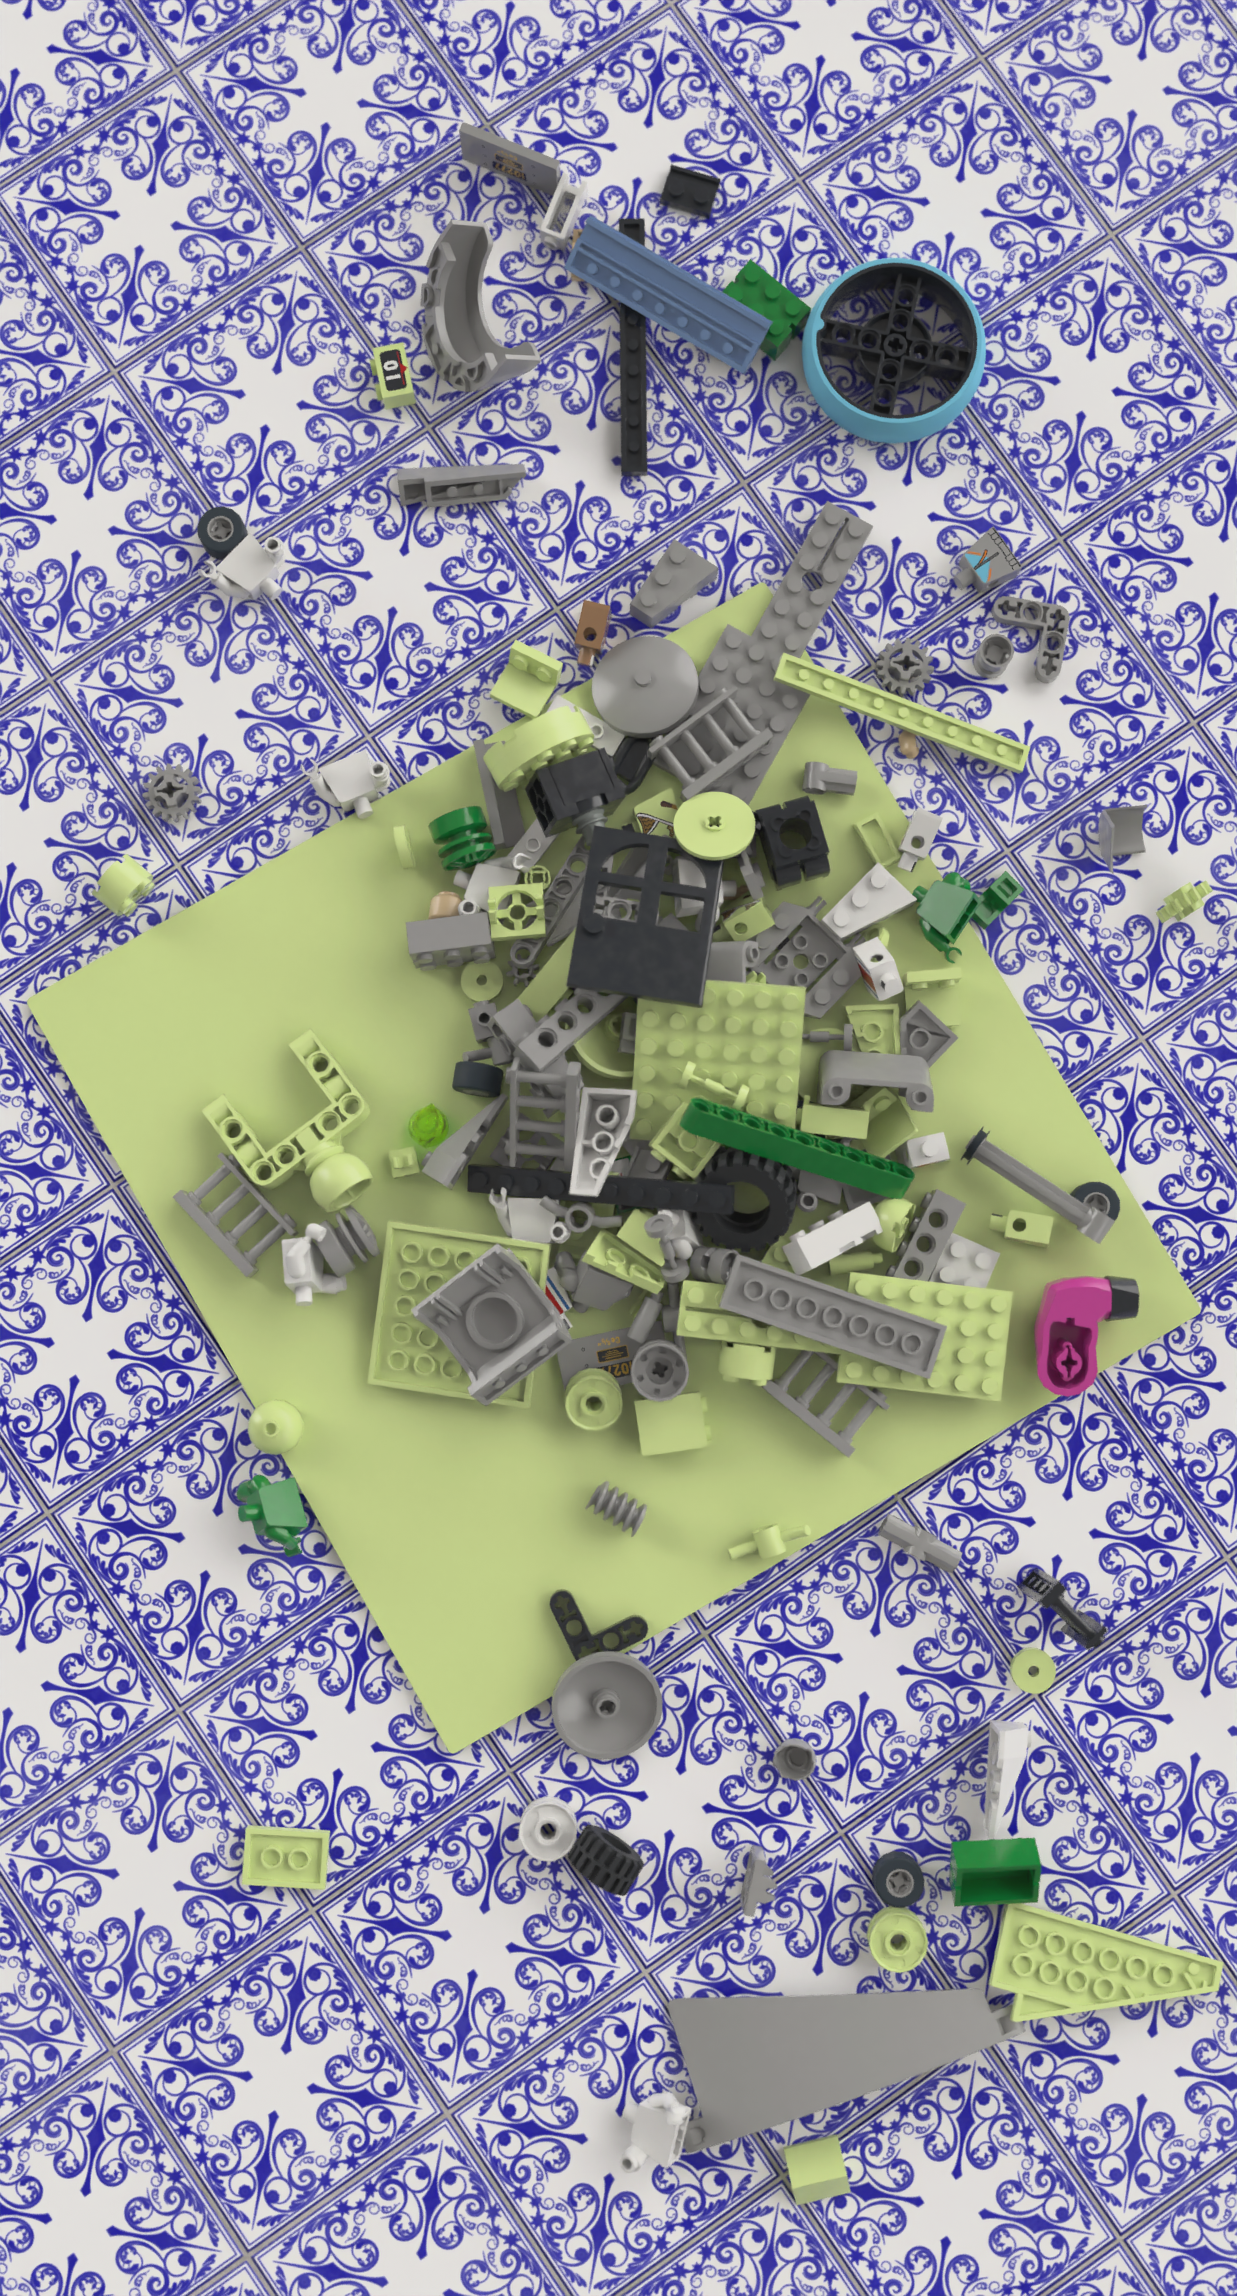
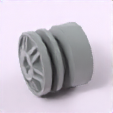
[315,1205,380,1278]
[631,1338,689,1402]

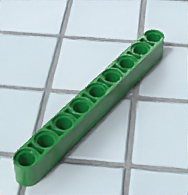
[680,1097,915,1199]

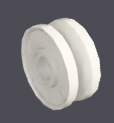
[519,1796,577,1862]

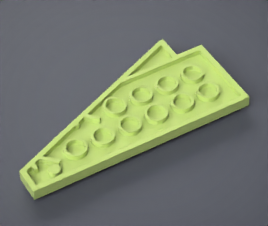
[988,1903,1224,2022]

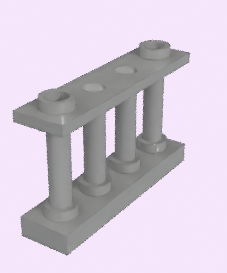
[648,685,774,802]
[505,1057,581,1172]
[173,1153,298,1277]
[761,1350,890,1458]

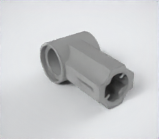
[802,762,857,796]

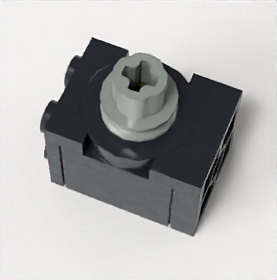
[525,748,626,846]

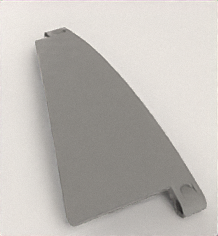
[667,1988,1026,2153]

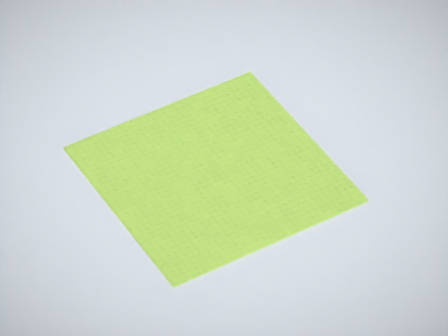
[27,582,1201,1754]

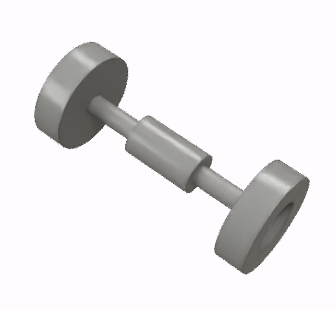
[802,1024,853,1051]
[644,1214,690,1283]

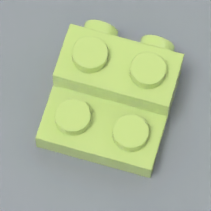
[648,1102,721,1180]

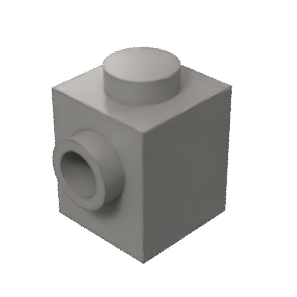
[468,1000,497,1044]

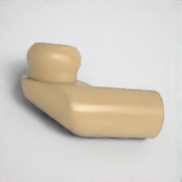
[899,730,919,759]

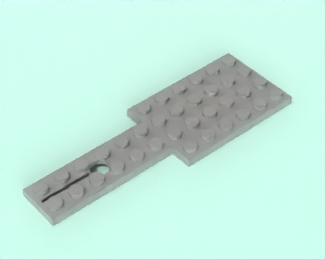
[653,501,873,806]

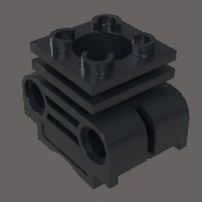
[755,795,830,891]

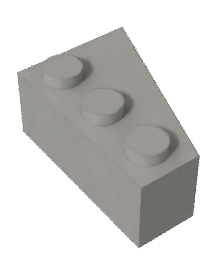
[630,539,718,628]

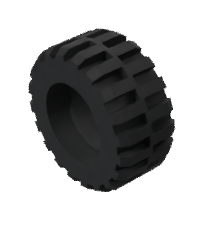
[692,1146,798,1253]

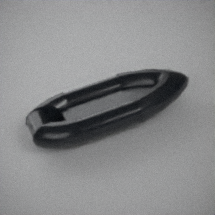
[613,736,658,795]

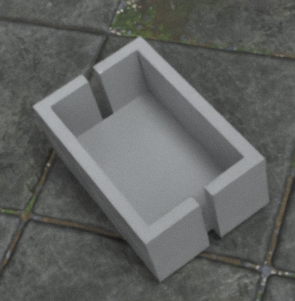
[406,912,496,971]

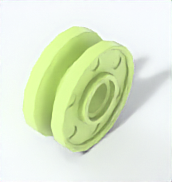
[564,1368,623,1431]
[867,1906,928,1973]

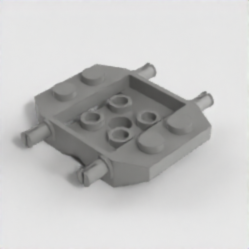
[746,896,866,1019]

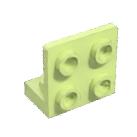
[490,640,563,719]
[902,967,962,1027]
[847,1086,918,1158]

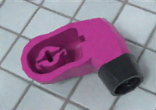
[1034,1276,1139,1396]

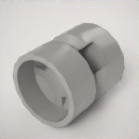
[973,634,1014,679]
[690,1246,740,1285]

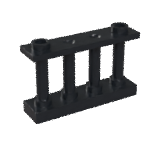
[1017,1567,1108,1651]

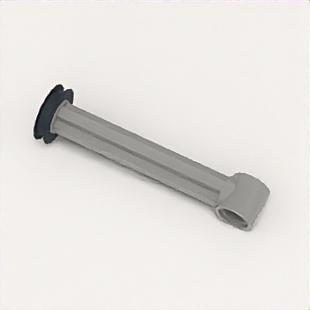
[961,1126,1115,1244]

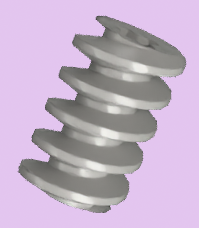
[585,1481,647,1537]

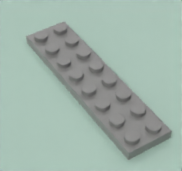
[718,1254,947,1379]

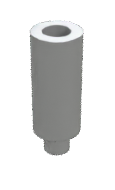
[627,1292,664,1344]

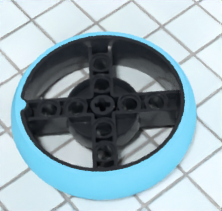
[802,258,986,443]

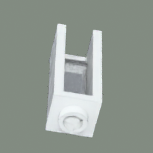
[540,172,588,251]

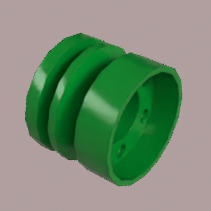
[428,806,497,871]

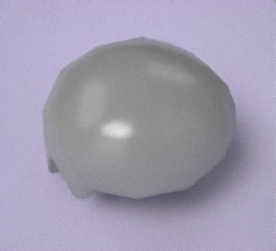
[773,1738,816,1781]

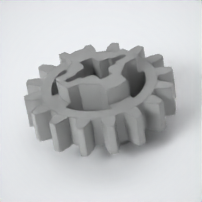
[875,637,934,697]
[142,763,203,823]

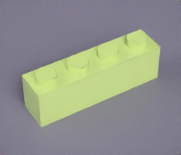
[518,928,576,1022]

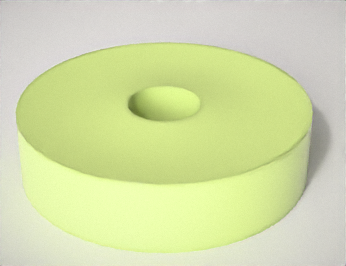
[394,825,415,869]
[460,961,504,1002]
[1010,1647,1056,1694]

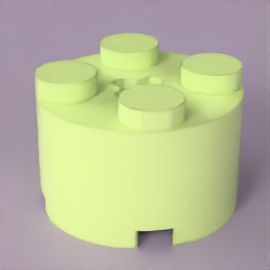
[92,854,155,917]
[718,1341,776,1386]

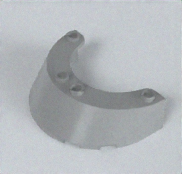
[420,219,541,392]

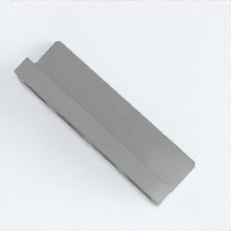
[473,739,525,850]

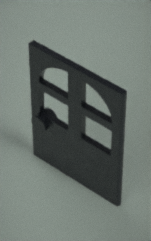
[566,825,724,1008]

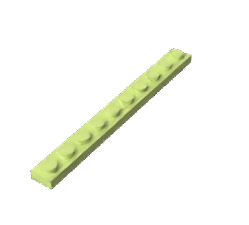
[773,652,1030,774]

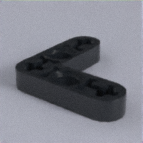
[550,1589,648,1661]

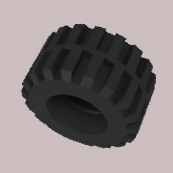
[568,1825,644,1896]

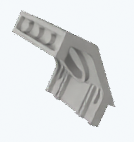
[411,1243,573,1406]

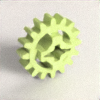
[1155,880,1213,923]

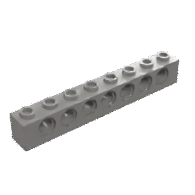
[513,913,689,1073]

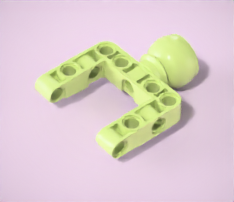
[202,1028,374,1213]

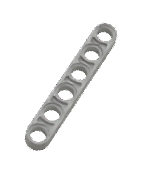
[510,835,590,969]

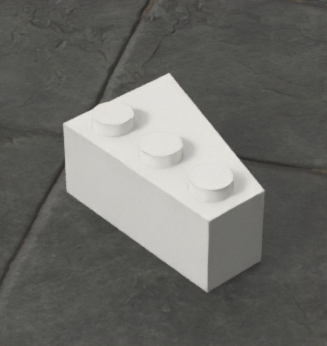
[821,862,917,942]
[782,1201,883,1275]

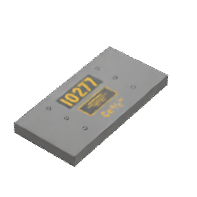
[459,122,561,196]
[557,1320,667,1390]

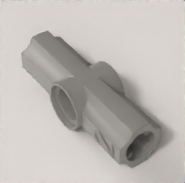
[878,1513,962,1574]

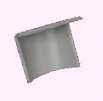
[1098,805,1147,874]

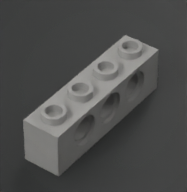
[885,1189,966,1281]

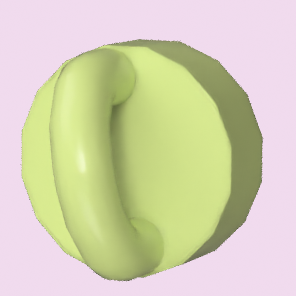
[863,924,889,949]

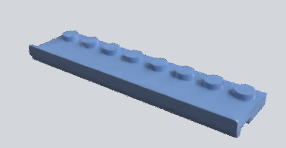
[564,215,773,374]

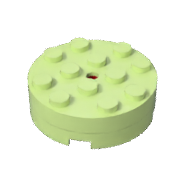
[483,705,594,792]

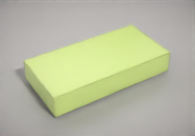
[853,812,902,869]

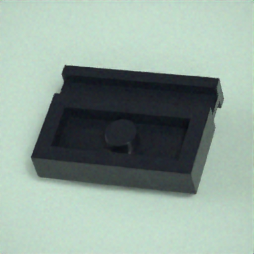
[660,164,721,219]

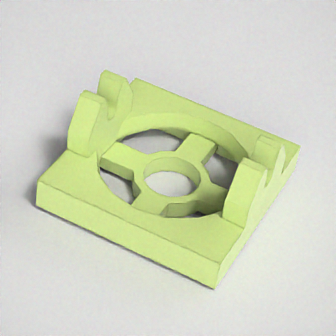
[488,883,546,941]

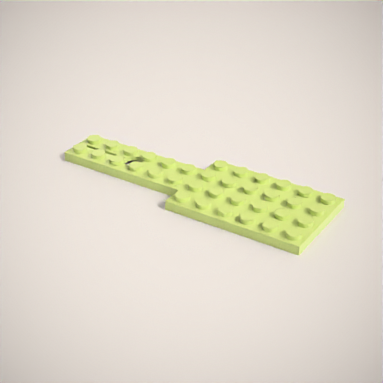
[676,1272,1013,1401]

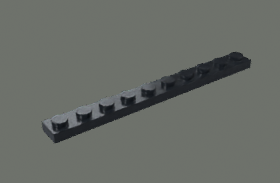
[619,218,647,476]
[467,1164,735,1215]

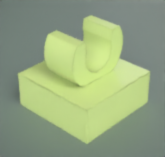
[388,1146,421,1179]

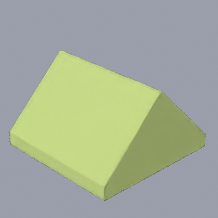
[783,2134,851,2205]

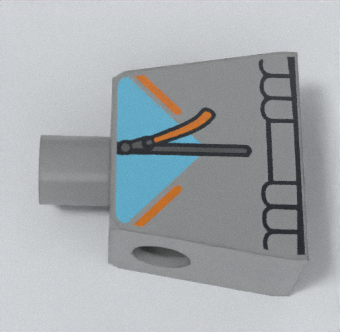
[953,526,1022,593]

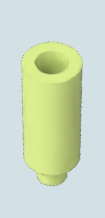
[827,1250,883,1276]

